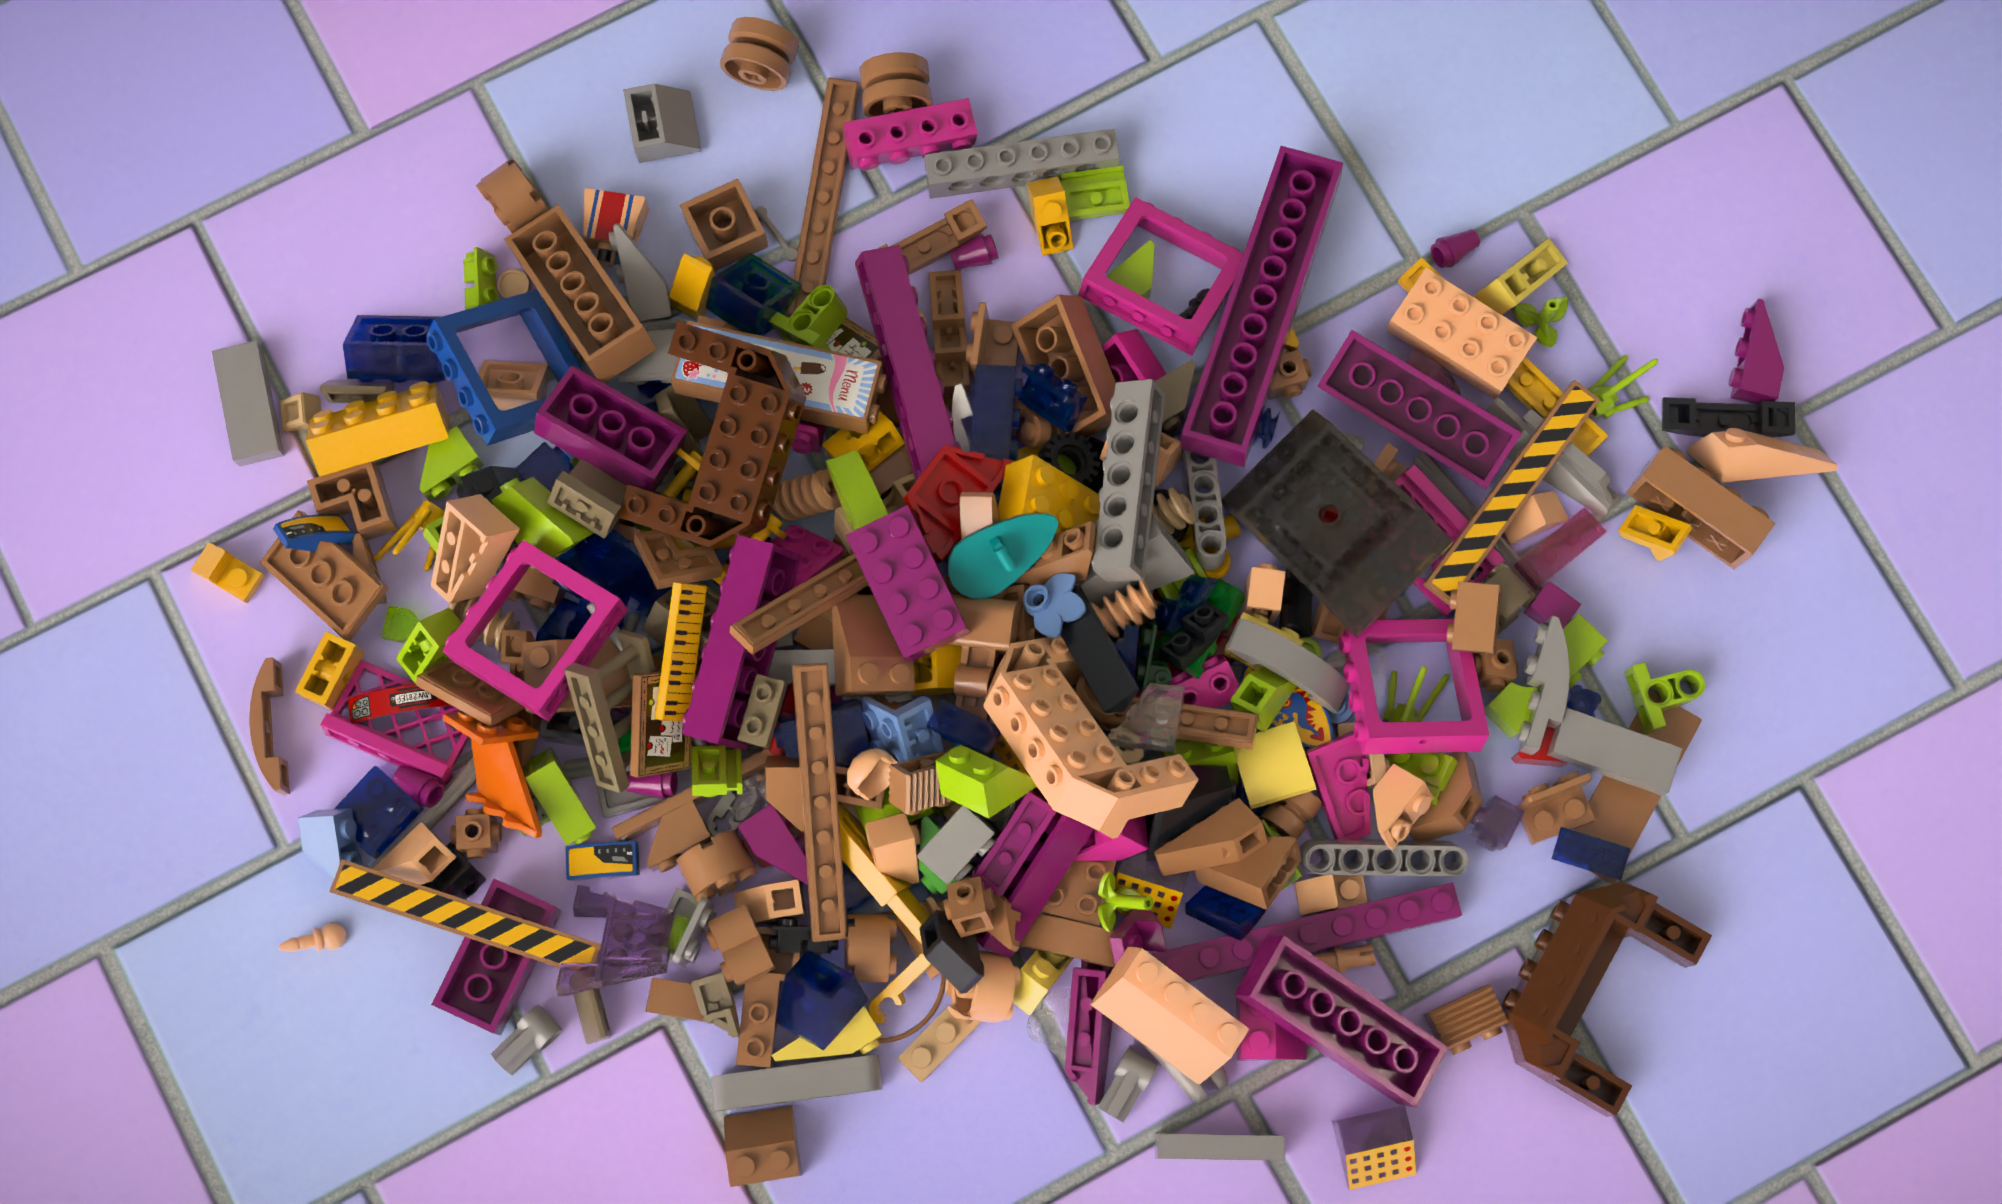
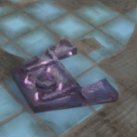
[556,885,676,996]

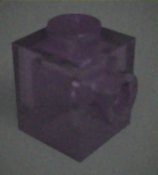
[1470,795,1525,852]

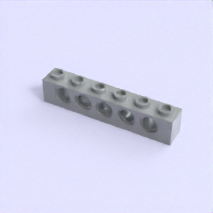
[924,129,1120,199]
[1091,379,1166,582]

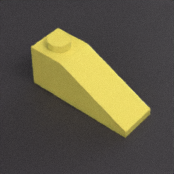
[1473,238,1568,315]
[772,999,883,1062]

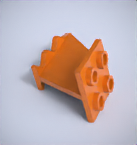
[443,710,542,838]

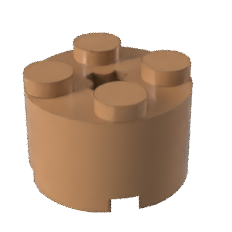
[476,158,550,233]
[677,830,759,904]
[844,913,897,983]

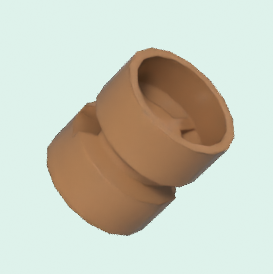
[1260,791,1323,840]

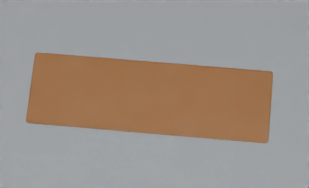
[1561,690,1702,884]

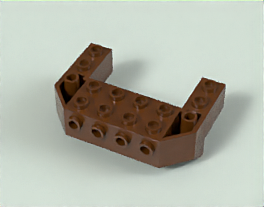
[618,321,807,550]
[1502,882,1712,1117]

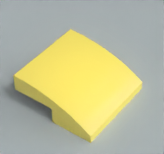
[1233,721,1317,809]

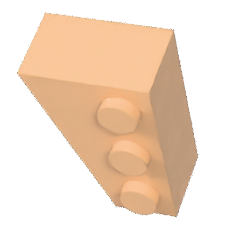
[431,494,520,603]

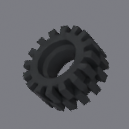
[1037,432,1100,487]

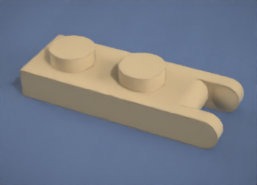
[897,1003,982,1083]

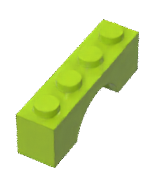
[1484,613,1608,739]

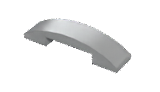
[1225,618,1350,713]

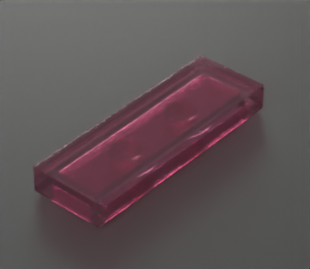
[1514,507,1607,591]

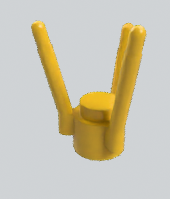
[374,500,445,571]

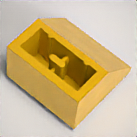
[910,644,962,697]

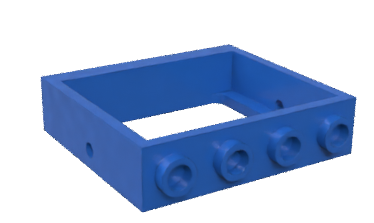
[426,289,584,446]

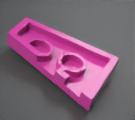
[1305,731,1371,839]

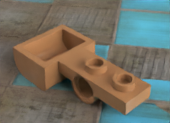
[948,594,1022,735]
[736,926,804,1068]

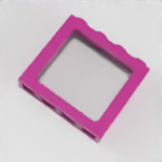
[1078,197,1244,356]
[442,540,628,722]
[1339,619,1489,754]

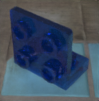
[334,766,424,859]

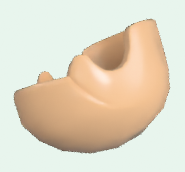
[847,748,898,800]

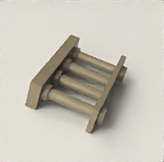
[564,630,656,793]

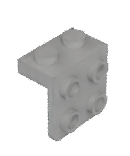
[647,888,717,968]

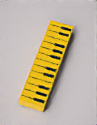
[655,582,707,721]

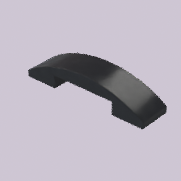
[1662,397,1795,438]

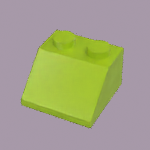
[935,744,1037,818]

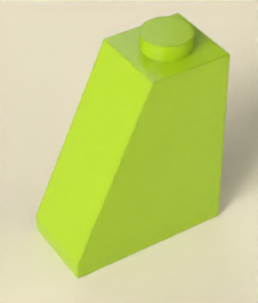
[491,477,594,570]
[522,747,596,846]

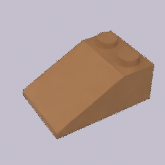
[832,594,915,696]
[522,639,632,715]

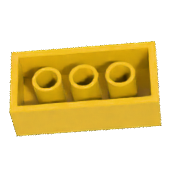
[306,381,450,476]
[998,454,1122,551]

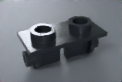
[1279,569,1313,639]
[768,918,839,954]

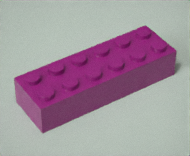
[1317,330,1522,489]
[682,535,801,751]
[970,787,1094,959]
[1234,935,1449,1107]

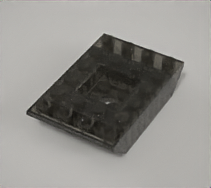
[1221,409,1453,638]

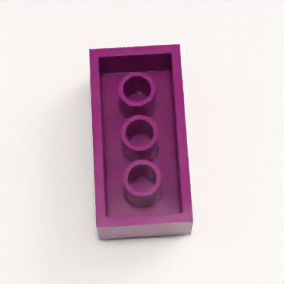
[534,365,688,491]
[845,505,970,663]
[431,878,562,1036]

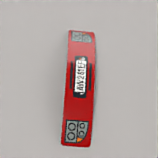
[348,684,452,724]

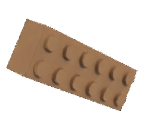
[504,204,657,383]

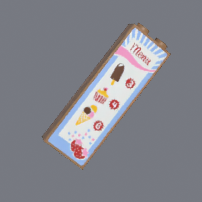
[671,321,888,434]

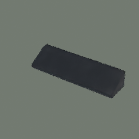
[1061,585,1139,713]

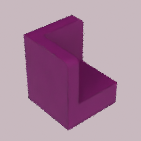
[1524,582,1582,629]

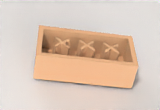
[1386,268,1537,399]

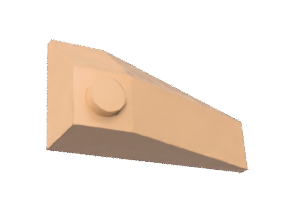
[1688,428,1838,483]

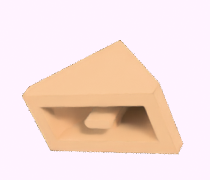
[1503,491,1569,546]

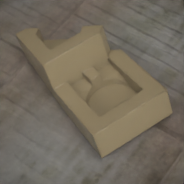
[691,971,741,1038]

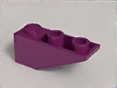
[1728,298,1784,405]
[737,804,808,885]

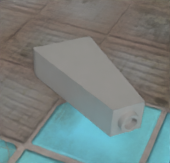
[1075,513,1195,609]

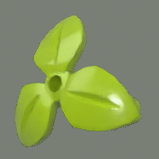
[1514,296,1569,348]
[1098,871,1153,932]

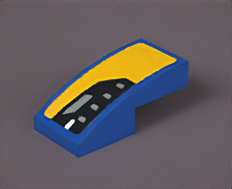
[273,514,355,552]
[566,841,640,881]

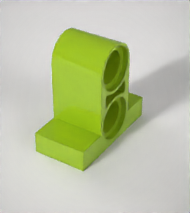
[769,285,848,350]
[1624,662,1706,735]

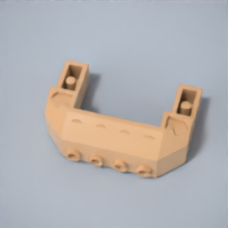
[983,635,1199,839]

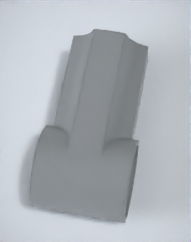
[491,1005,563,1076]
[1098,1047,1158,1123]

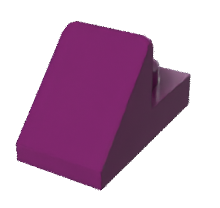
[1109,909,1166,965]

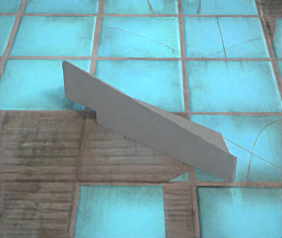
[1486,397,1621,517]

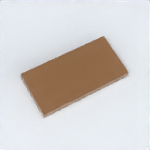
[259,510,389,641]

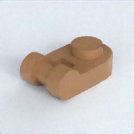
[1004,398,1052,448]

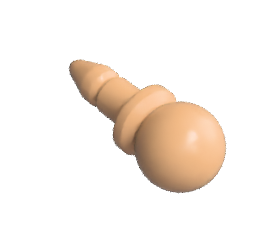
[279,922,347,952]

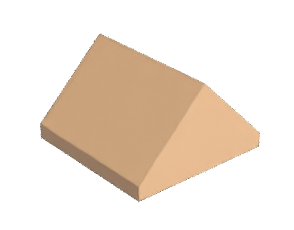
[478,360,549,411]

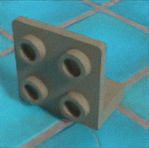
[547,459,627,539]

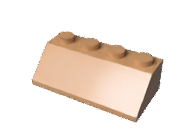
[1090,947,1249,1085]

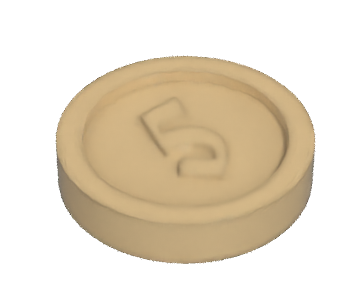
[497,269,530,299]

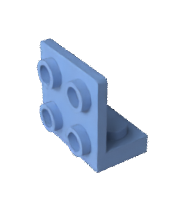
[861,696,944,763]

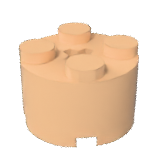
[945,951,1021,1023]

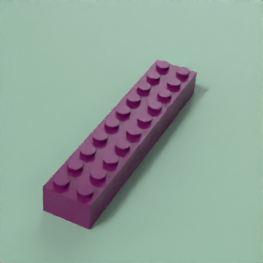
[1181,145,1343,467]

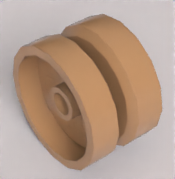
[720,17,799,91]
[859,52,932,118]

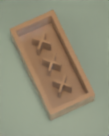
[1626,445,1776,569]

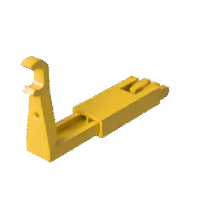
[838,803,932,1024]

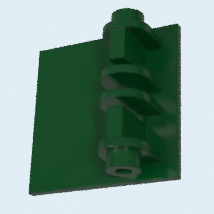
[1134,619,1172,692]

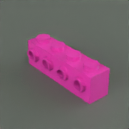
[843,98,978,171]
[1110,653,1239,745]

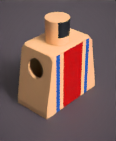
[583,188,649,268]

